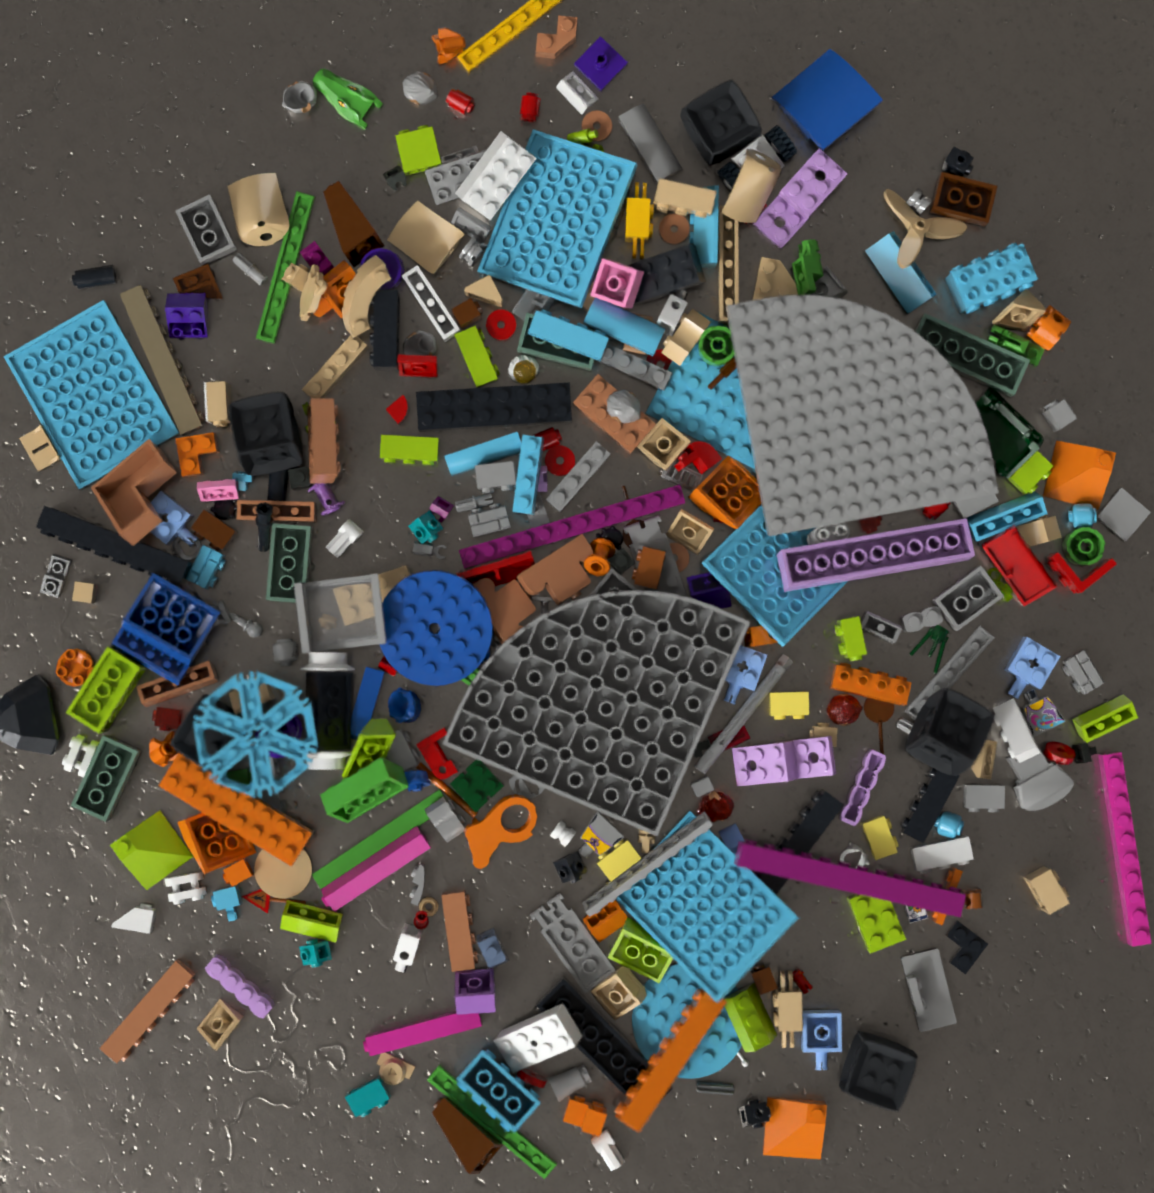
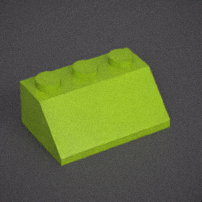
[342,719,396,778]
[608,917,673,983]
[723,983,777,1052]

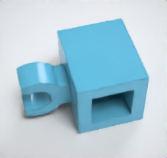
[211,885,242,922]

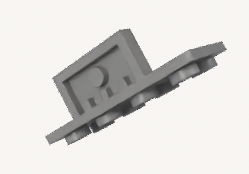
[425,145,487,205]
[901,948,957,1032]

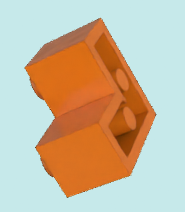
[175,432,220,478]
[563,1095,607,1137]

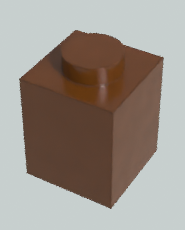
[750,963,778,995]

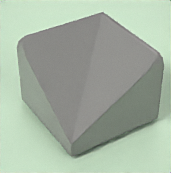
[691,776,714,797]

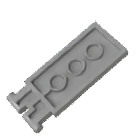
[623,515,688,597]
[529,893,616,993]

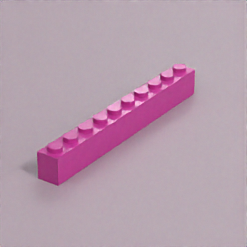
[1098,751,1152,947]

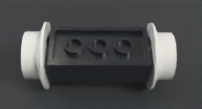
[301,652,355,770]

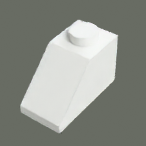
[112,903,157,934]

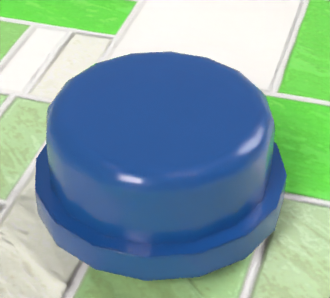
[404,770,431,792]

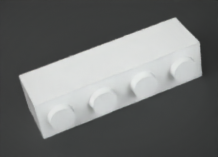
[402,265,461,342]

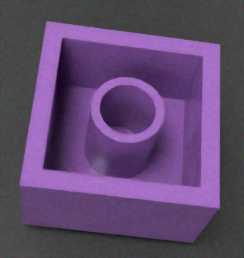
[455,969,496,1014]

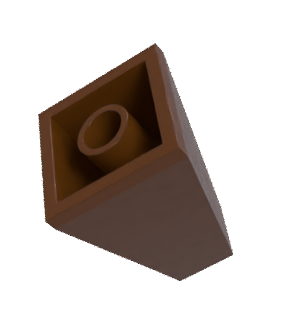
[323,181,385,268]
[432,1098,503,1174]

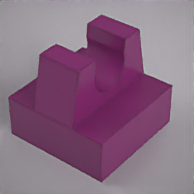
[429,496,454,523]

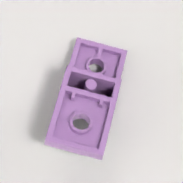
[753,148,848,249]
[732,736,836,786]

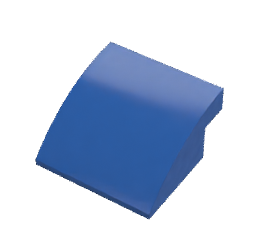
[771,49,883,151]
[111,573,220,686]

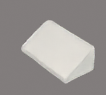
[556,71,599,114]

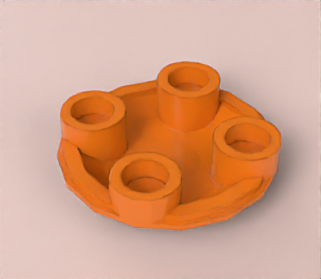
[56,649,94,687]

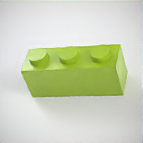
[454,325,500,388]
[380,435,440,465]
[1072,694,1138,743]
[280,900,343,943]

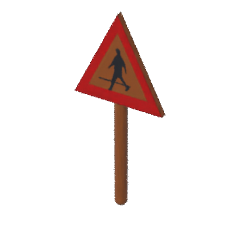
[241,889,306,913]

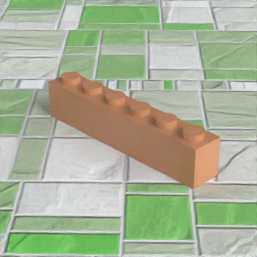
[99,959,196,1064]

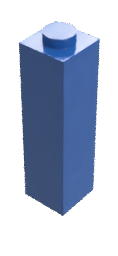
[351,667,386,740]

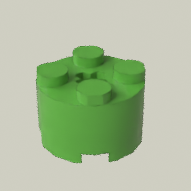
[698,326,734,366]
[1062,527,1105,566]

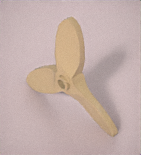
[884,189,967,269]

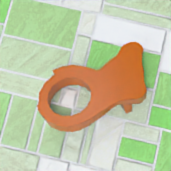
[464,794,537,869]

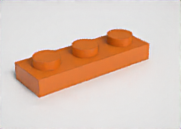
[932,867,963,925]

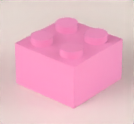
[590,259,644,308]

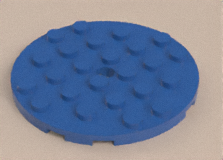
[380,570,493,686]

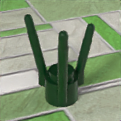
[910,625,949,674]

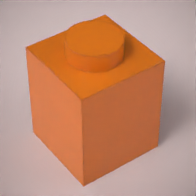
[222,858,254,887]

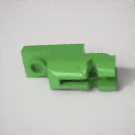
[792,239,824,295]
[986,324,1045,367]

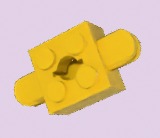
[625,182,654,259]

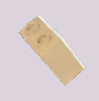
[204,381,231,427]

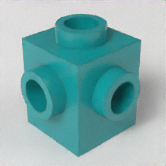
[408,510,443,544]
[299,938,332,968]

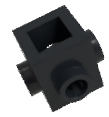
[942,147,974,177]
[553,851,587,883]
[739,1100,771,1129]

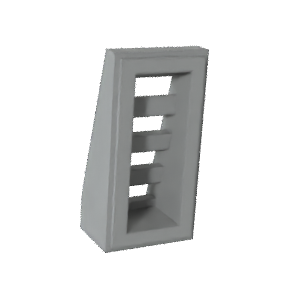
[661,462,703,491]

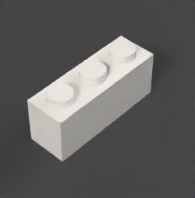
[993,698,1040,763]
[910,835,974,874]

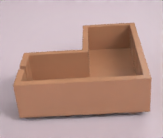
[91,439,177,546]

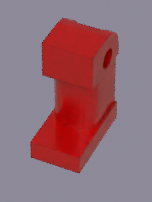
[416,727,459,780]

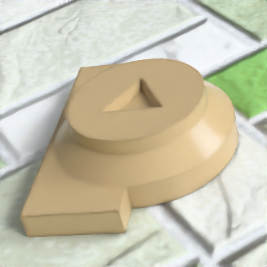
[376,1052,415,1085]

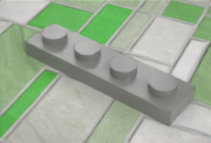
[596,344,672,391]

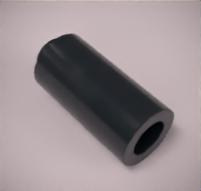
[72,264,117,289]
[267,469,289,501]

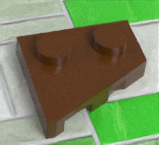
[173,264,223,299]

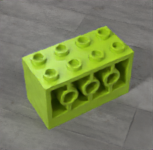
[66,647,147,733]

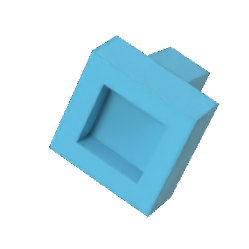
[232,471,254,491]

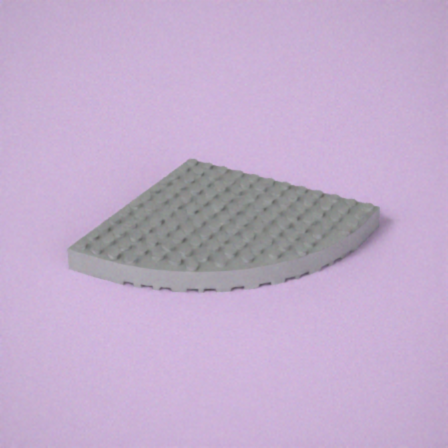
[726,295,998,536]
[443,590,750,836]

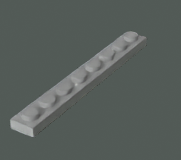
[582,811,713,917]

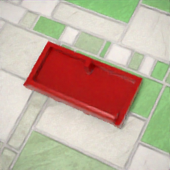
[982,525,1057,606]
[457,551,535,587]

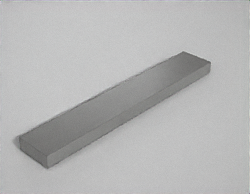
[904,625,995,721]

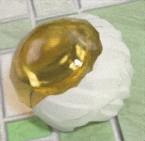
[508,354,539,383]

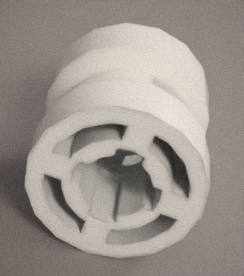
[550,820,576,847]

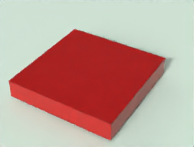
[398,354,438,378]

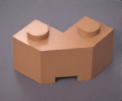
[536,15,578,59]

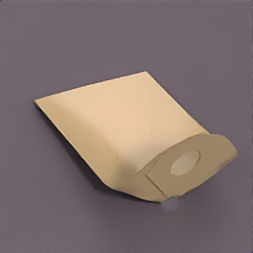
[721,149,781,223]
[227,173,289,246]
[387,201,465,274]

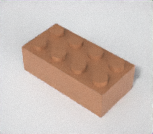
[573,374,656,455]
[307,399,340,483]

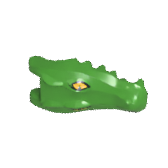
[313,68,383,130]

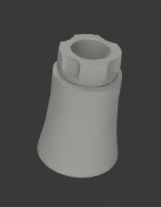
[548,1064,592,1102]

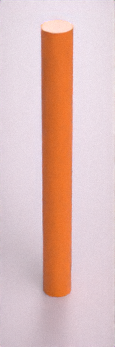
[416,762,478,818]

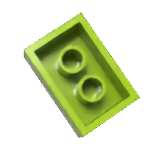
[847,894,906,954]

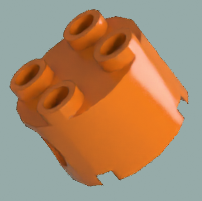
[1026,305,1071,351]

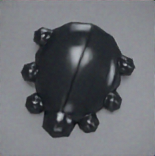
[210,499,237,520]
[596,525,623,550]

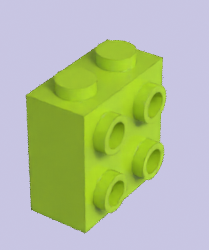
[395,125,441,176]
[834,616,867,661]

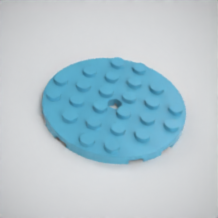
[632,964,742,1079]

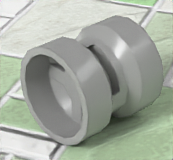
[906,188,933,215]

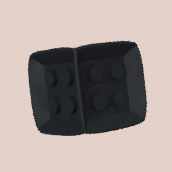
[680,79,762,166]
[229,392,303,475]
[905,688,994,776]
[170,694,254,776]
[839,1031,918,1112]

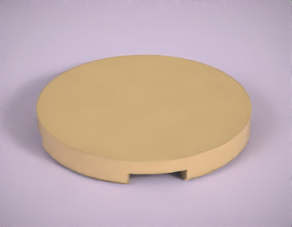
[254,849,312,899]

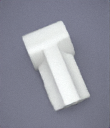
[326,519,364,558]
[590,1129,625,1171]

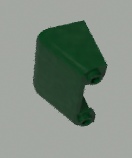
[974,387,1044,479]

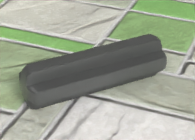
[696,1082,734,1095]

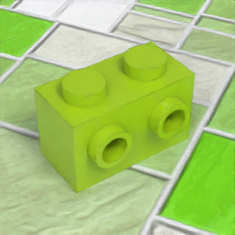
[1008,451,1053,495]

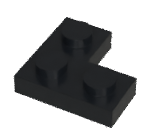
[946,920,988,975]

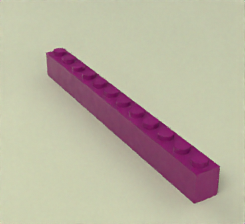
[459,485,686,569]
[734,839,966,918]

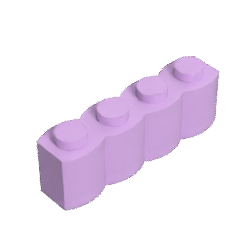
[839,749,886,826]
[205,955,275,1018]

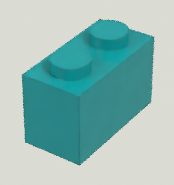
[345,1076,391,1117]

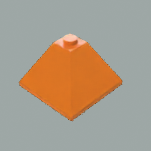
[1042,440,1116,510]
[688,456,761,529]
[177,813,256,874]
[763,1097,827,1160]

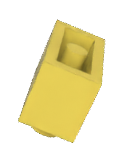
[769,692,809,720]
[861,815,899,860]
[597,839,642,882]

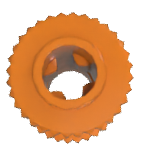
[584,538,616,576]

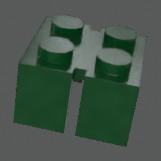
[450,759,504,812]

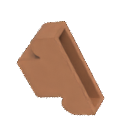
[516,534,593,605]
[473,578,536,644]

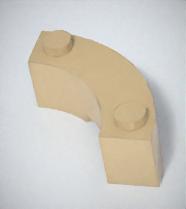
[342,255,391,338]

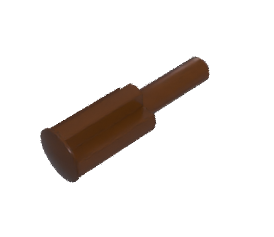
[708,357,737,390]

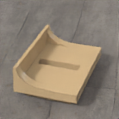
[19,425,61,472]

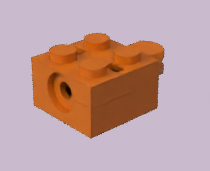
[313,260,356,318]

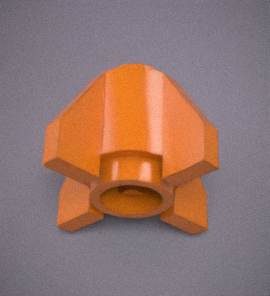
[432,27,466,64]
[149,731,179,767]

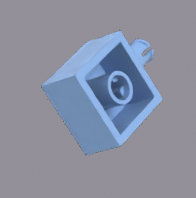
[150,491,198,547]
[1004,637,1060,699]
[724,645,767,704]
[801,1010,842,1070]

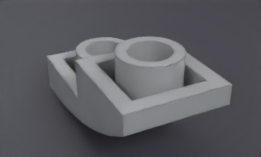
[40,554,72,598]
[409,863,425,906]

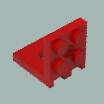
[1045,552,1117,594]

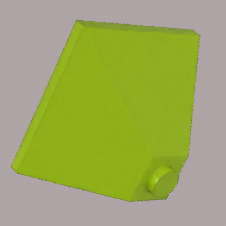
[110,810,194,890]

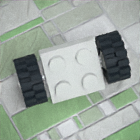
[717,125,797,192]

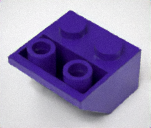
[165,293,208,338]
[686,572,732,609]

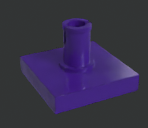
[574,36,628,91]

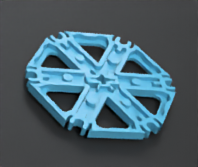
[193,671,318,798]

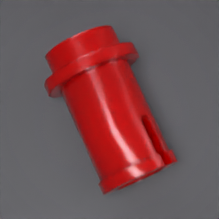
[413,911,429,930]
[792,969,813,994]

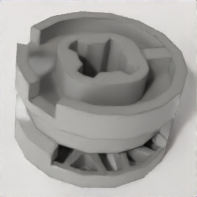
[459,236,487,267]

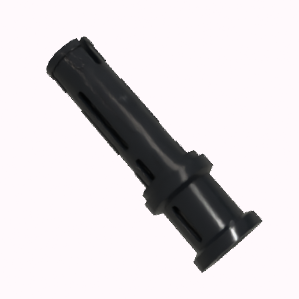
[255,502,273,552]

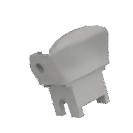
[1006,743,1073,811]

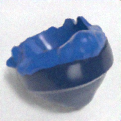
[388,687,421,723]

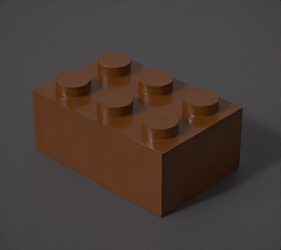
[930,172,998,227]

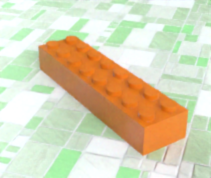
[159,753,314,867]
[615,988,727,1133]

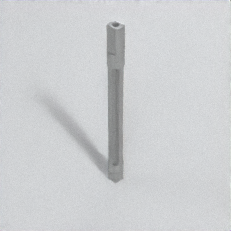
[694,654,793,774]

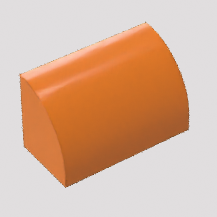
[582,900,629,943]

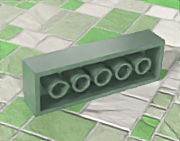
[915,313,1030,397]

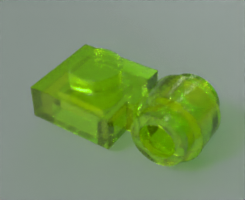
[986,568,1013,602]

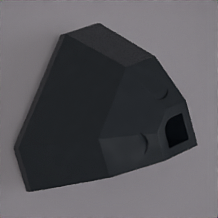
[0,674,59,755]

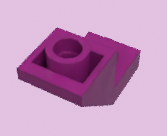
[300,241,334,276]

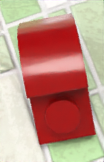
[674,441,722,475]

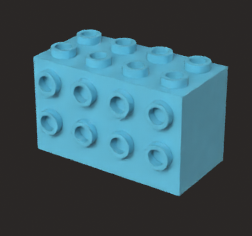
[945,242,1038,314]
[456,1049,540,1133]

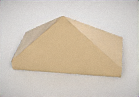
[971,740,997,779]

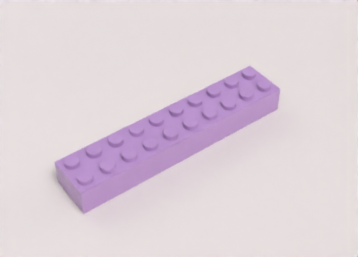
[777,518,975,592]

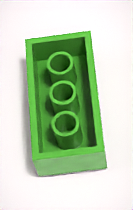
[320,758,409,823]

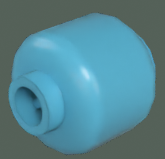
[1068,503,1097,528]
[934,811,964,839]

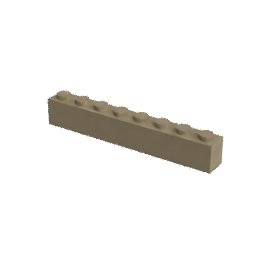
[120,285,205,436]

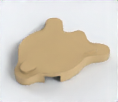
[299,265,327,321]

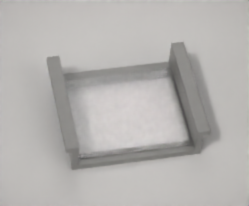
[294,573,387,653]

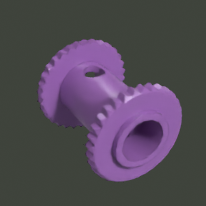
[308,483,345,516]

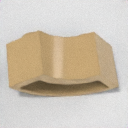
[661,309,711,366]
[1016,515,1062,547]

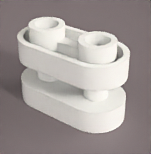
[807,522,850,545]
[62,734,99,777]
[165,871,207,905]

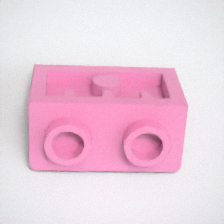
[197,479,239,502]

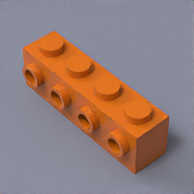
[830,663,912,706]

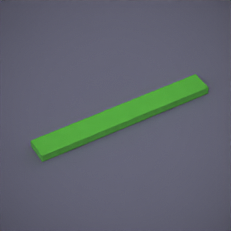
[256,191,315,344]
[312,789,447,889]
[427,1064,557,1179]

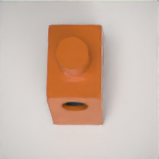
[743,625,778,647]

